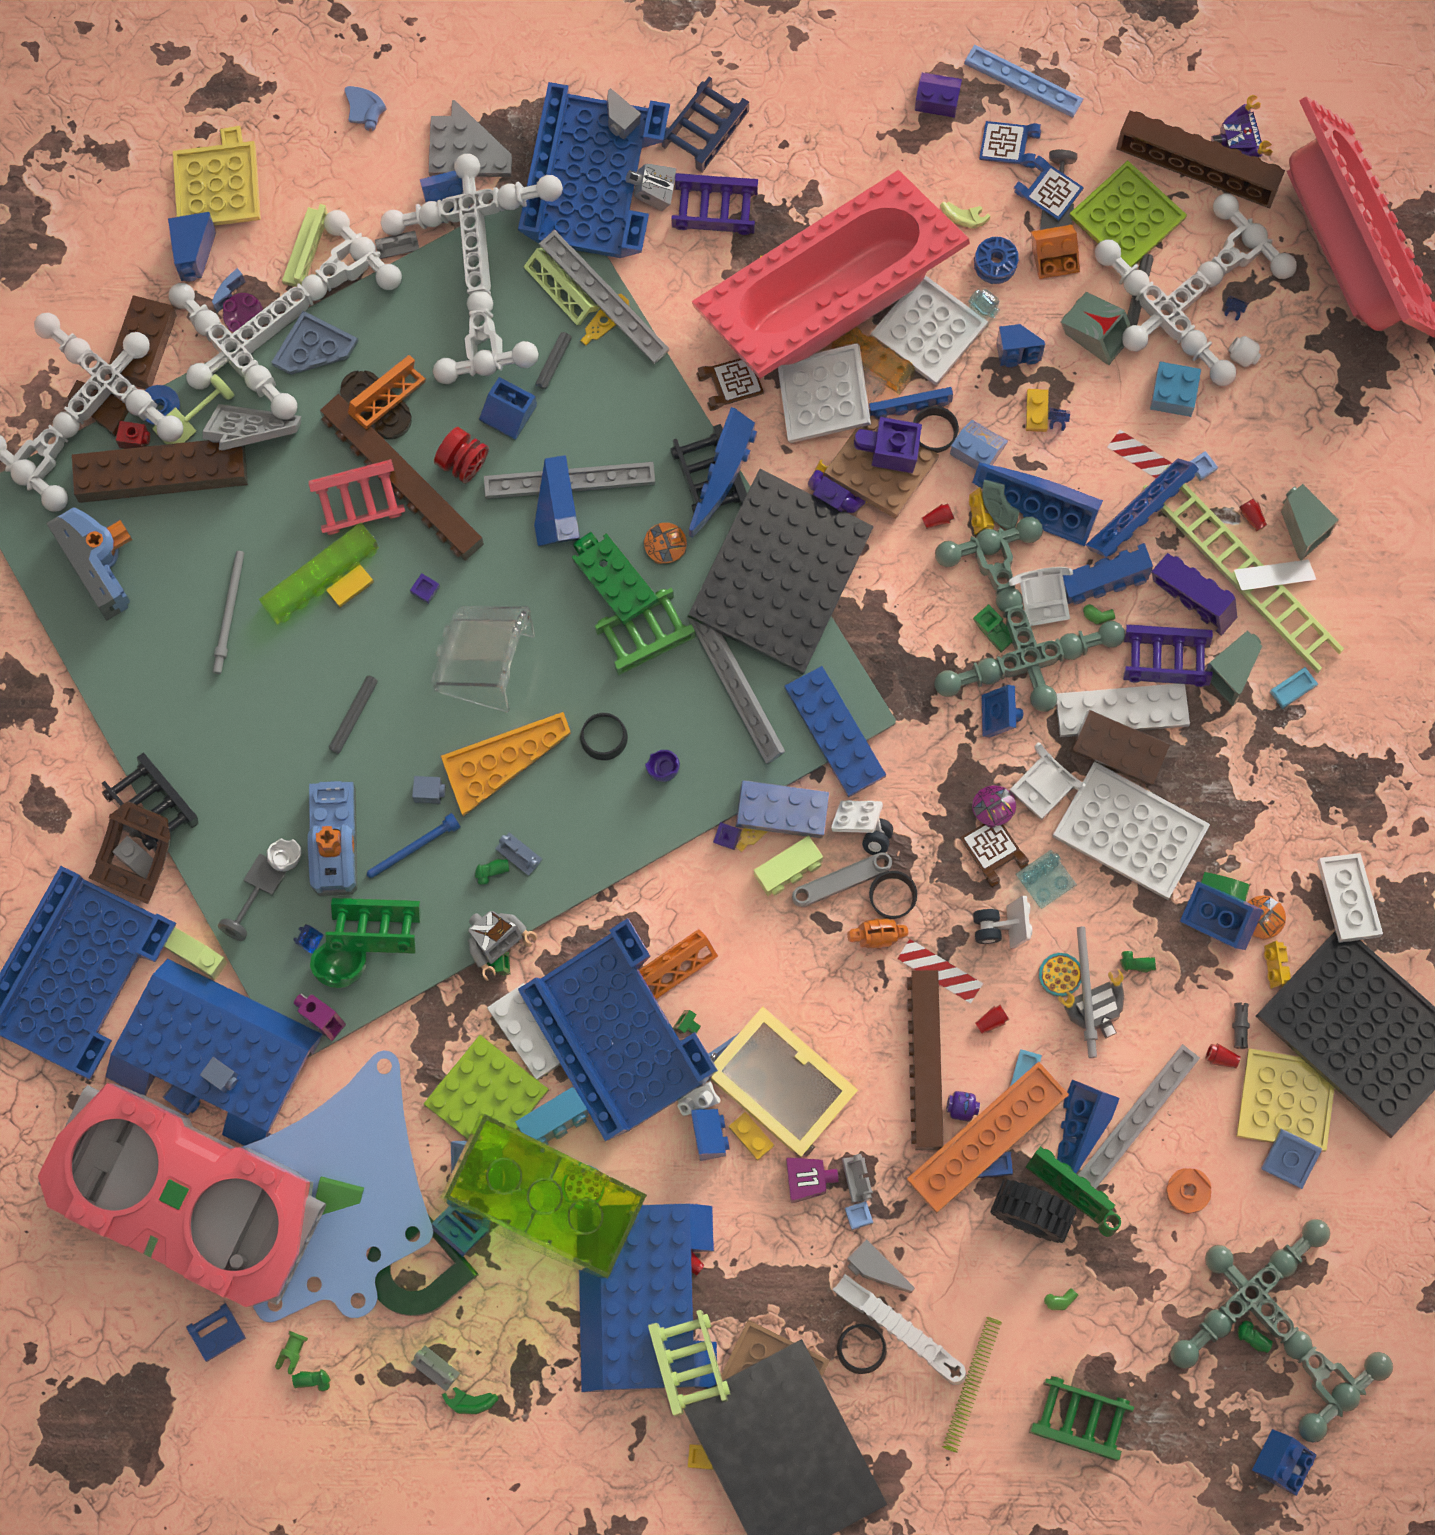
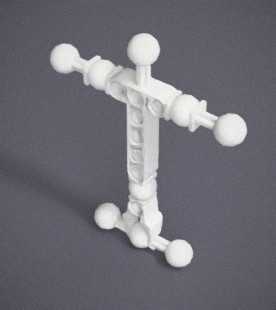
[380,154,563,384]
[168,210,402,420]

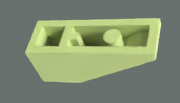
[164,927,228,980]

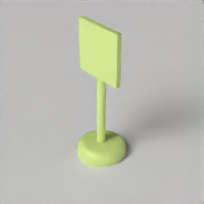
[152,374,235,444]

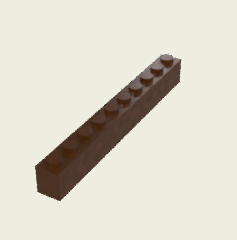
[320,394,484,561]

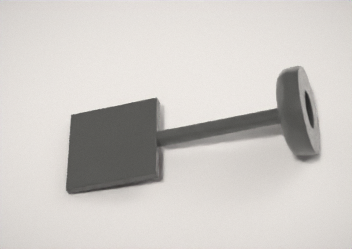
[1040,149,1078,230]
[218,853,287,941]

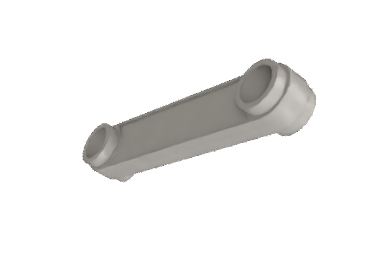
[792,852,892,907]

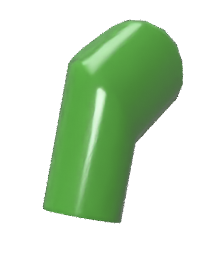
[1083,604,1115,624]
[1044,1288,1079,1310]

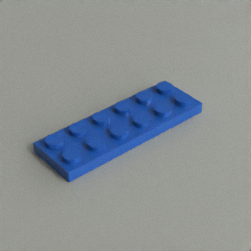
[1086,458,1199,557]
[784,666,886,797]

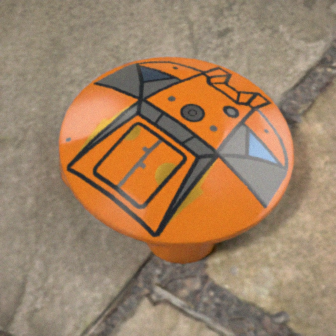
[644,523,687,564]
[1248,895,1286,940]

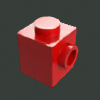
[116,421,150,449]

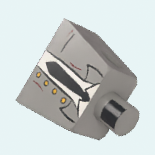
[626,164,676,211]

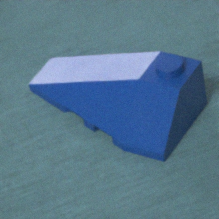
[534,455,580,546]
[1057,1079,1120,1174]

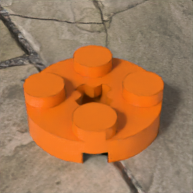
[1166,1168,1212,1214]

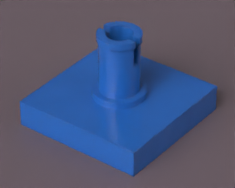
[981,685,1024,738]

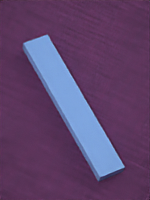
[964,44,1083,118]

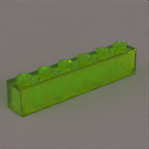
[259,523,379,624]

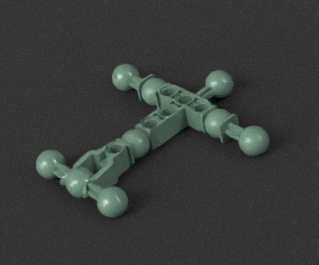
[934,517,1125,712]
[1170,1219,1393,1443]

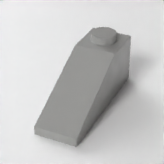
[847,1239,915,1293]

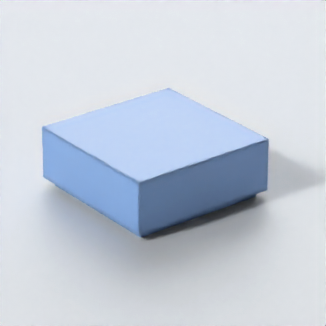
[1189,451,1218,481]
[845,1201,873,1230]

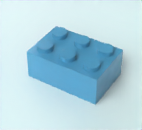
[515,1087,589,1151]

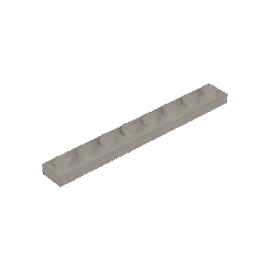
[539,229,669,364]
[484,462,655,499]
[688,617,785,764]
[1078,1044,1200,1189]

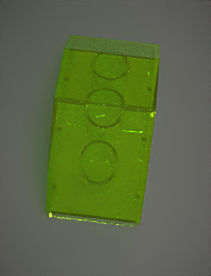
[440,1114,647,1279]

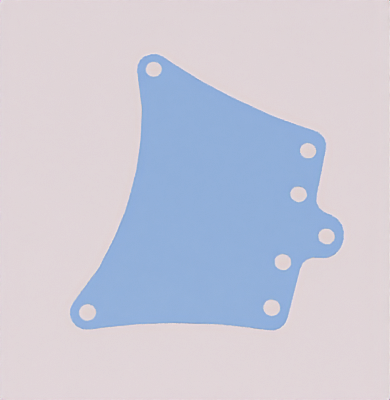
[242,1050,433,1322]

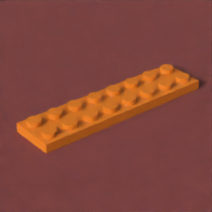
[906,1062,1069,1214]

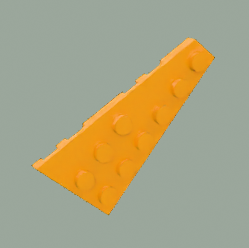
[441,712,571,817]

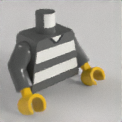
[1058,969,1124,1039]

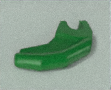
[442,1387,499,1414]

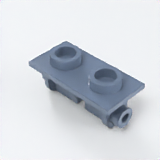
[495,833,543,876]

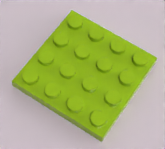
[1069,160,1187,268]
[423,1035,549,1149]

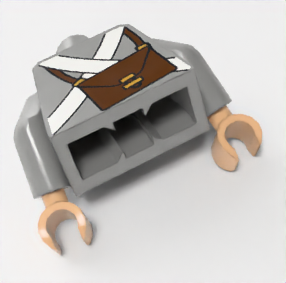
[468,911,537,981]

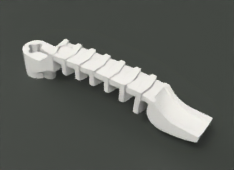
[833,1274,966,1385]

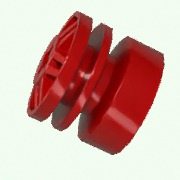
[434,427,489,484]

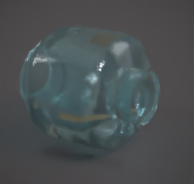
[968,289,1000,320]

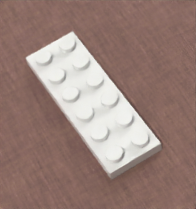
[1056,684,1190,737]

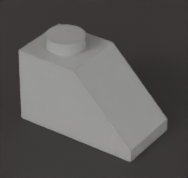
[607,88,641,139]
[113,836,164,878]

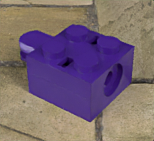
[854,417,922,473]

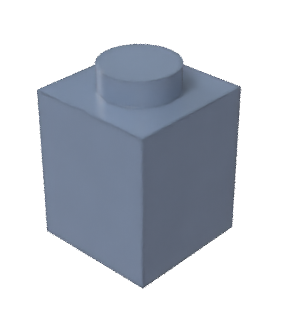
[412,776,446,804]
[200,1057,239,1093]

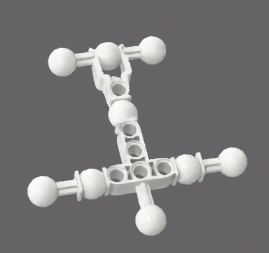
[1095,193,1297,386]
[0,313,183,512]

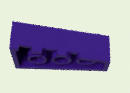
[1151,553,1238,636]

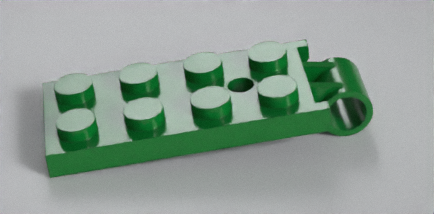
[572,532,659,625]
[1026,1146,1121,1237]

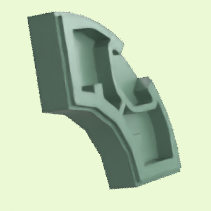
[982,479,1020,530]

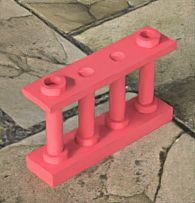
[308,459,405,535]

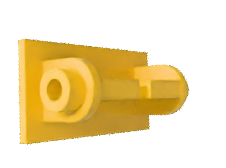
[969,487,995,535]
[1264,941,1291,989]

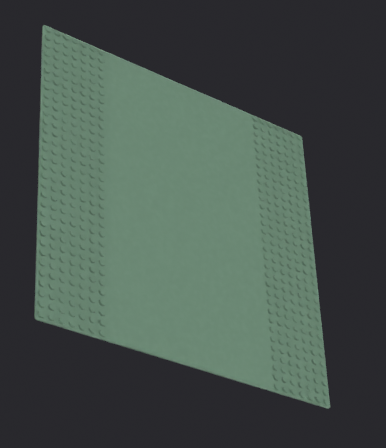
[0,205,896,1058]

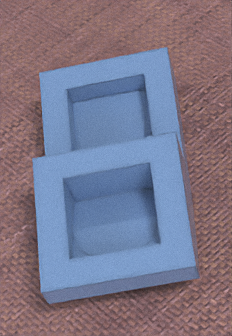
[212,268,245,313]

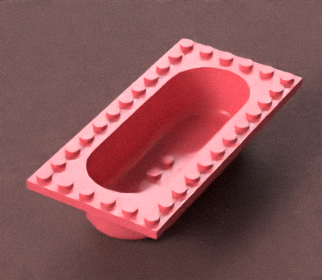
[1286,96,1435,338]
[692,170,970,379]

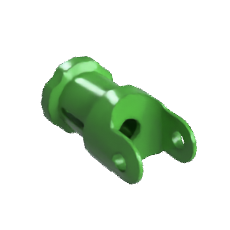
[275,1331,308,1375]

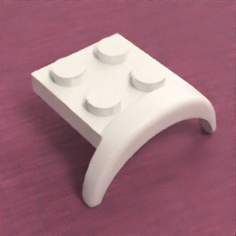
[1009,567,1073,626]
[1010,742,1086,820]

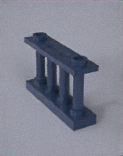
[662,76,749,173]

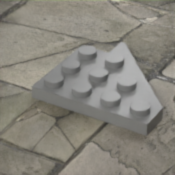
[428,100,512,177]
[203,404,301,450]

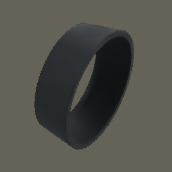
[913,406,959,453]
[580,713,628,760]
[869,871,917,919]
[837,1324,887,1374]

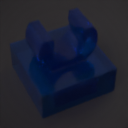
[1224,296,1249,321]
[1048,408,1070,431]
[293,924,324,954]

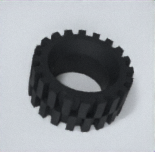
[990,1179,1077,1243]

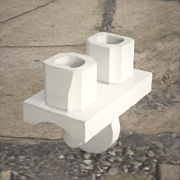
[677,1081,721,1116]

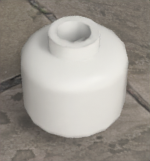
[1228,336,1261,367]

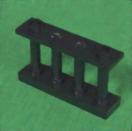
[670,424,747,513]
[101,752,199,853]

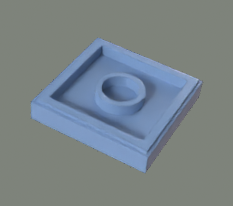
[1261,1128,1322,1189]

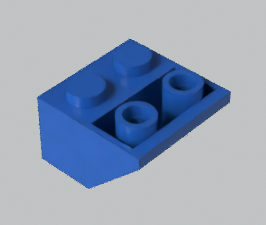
[419,171,470,223]
[996,324,1045,367]
[479,377,537,440]
[1252,1429,1317,1496]

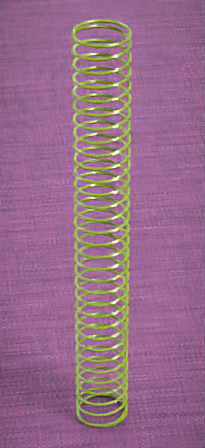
[942,1317,1002,1453]

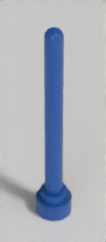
[367,813,461,878]

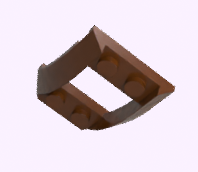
[89,802,171,904]

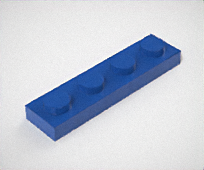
[869,387,953,419]

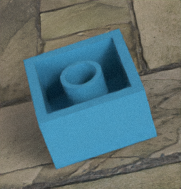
[1150,362,1201,417]

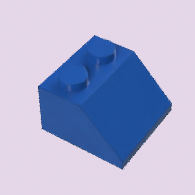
[691,1109,730,1161]

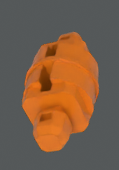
[847,918,909,949]

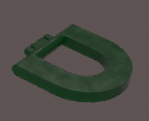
[367,1214,479,1316]

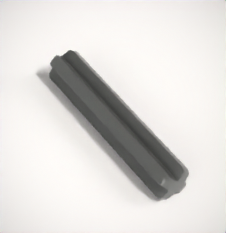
[536,332,572,389]

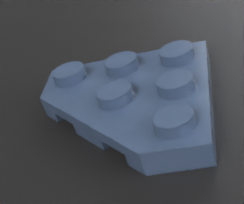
[271,311,358,375]

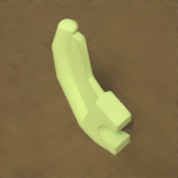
[940,202,991,229]

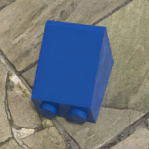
[168,212,216,282]

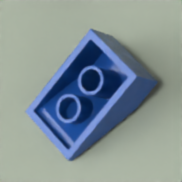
[1180,881,1263,950]

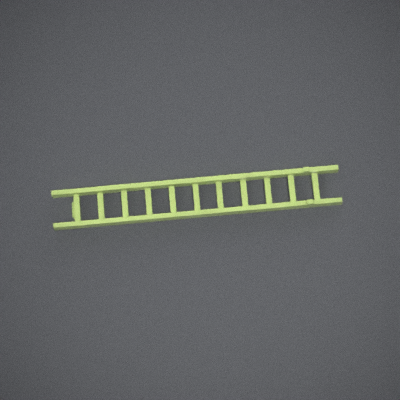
[1142,466,1344,674]

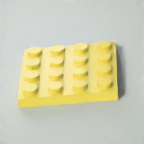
[173,141,261,226]
[1236,1048,1334,1152]

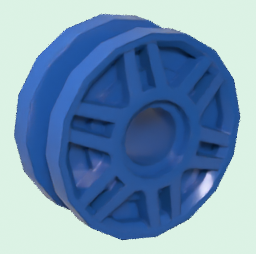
[974,237,1019,284]

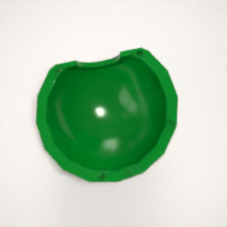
[310,942,366,988]

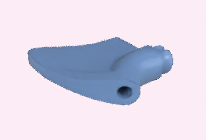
[344,86,387,131]

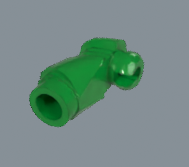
[475,858,509,885]
[1120,951,1156,973]
[1237,1320,1273,1353]
[292,1369,331,1391]

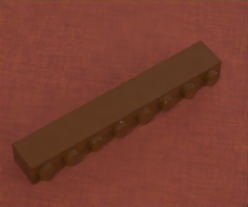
[907,970,944,1150]

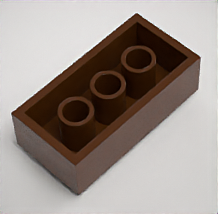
[108,295,177,389]
[1070,710,1170,786]

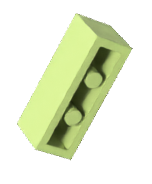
[754,835,823,896]

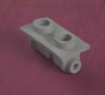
[375,231,419,259]
[842,1154,873,1202]
[411,1346,460,1391]

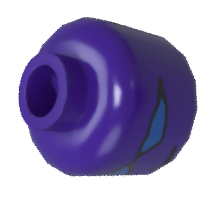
[946,1091,980,1122]

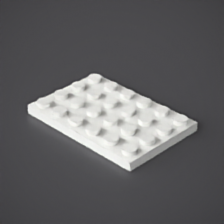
[1052,762,1210,900]

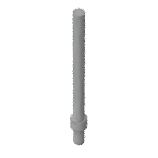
[213,551,245,674]
[1077,926,1098,1058]

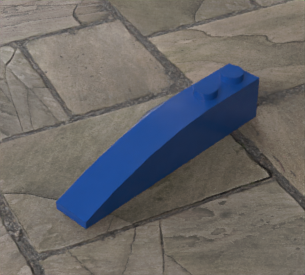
[689,407,757,538]
[972,463,1103,546]

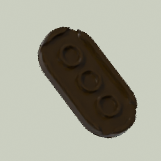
[340,370,412,439]

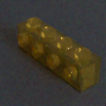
[831,327,915,395]

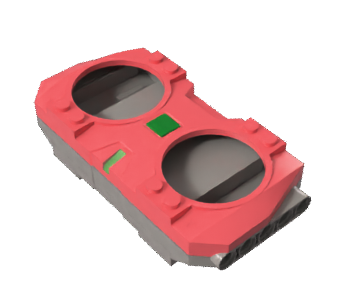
[38,1083,326,1307]

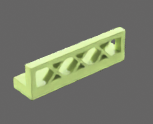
[282,204,328,287]
[524,248,599,325]

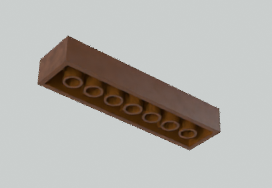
[1116,110,1285,209]
[72,440,248,503]

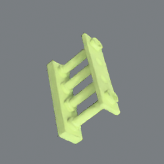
[648,1310,730,1416]

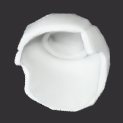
[266,838,301,872]

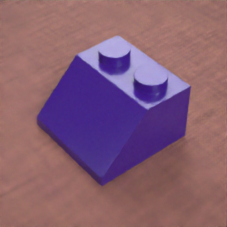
[915,72,962,118]

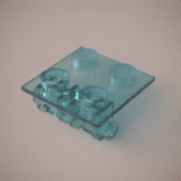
[1016,850,1077,909]

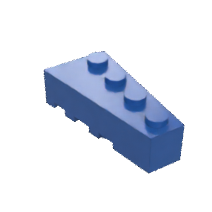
[1063,543,1153,605]

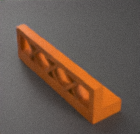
[348,355,426,429]
[639,929,718,999]

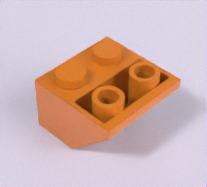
[1031,225,1080,279]

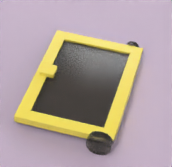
[710,1006,858,1157]

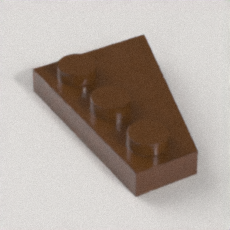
[67,380,129,437]

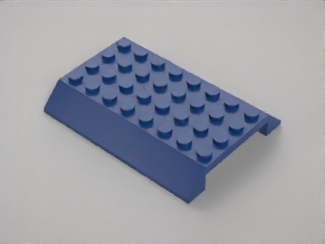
[518,82,670,258]
[0,866,177,1080]
[518,918,718,1141]
[105,958,323,1146]
[578,1203,717,1392]

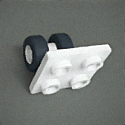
[831,800,894,855]
[973,896,1033,948]

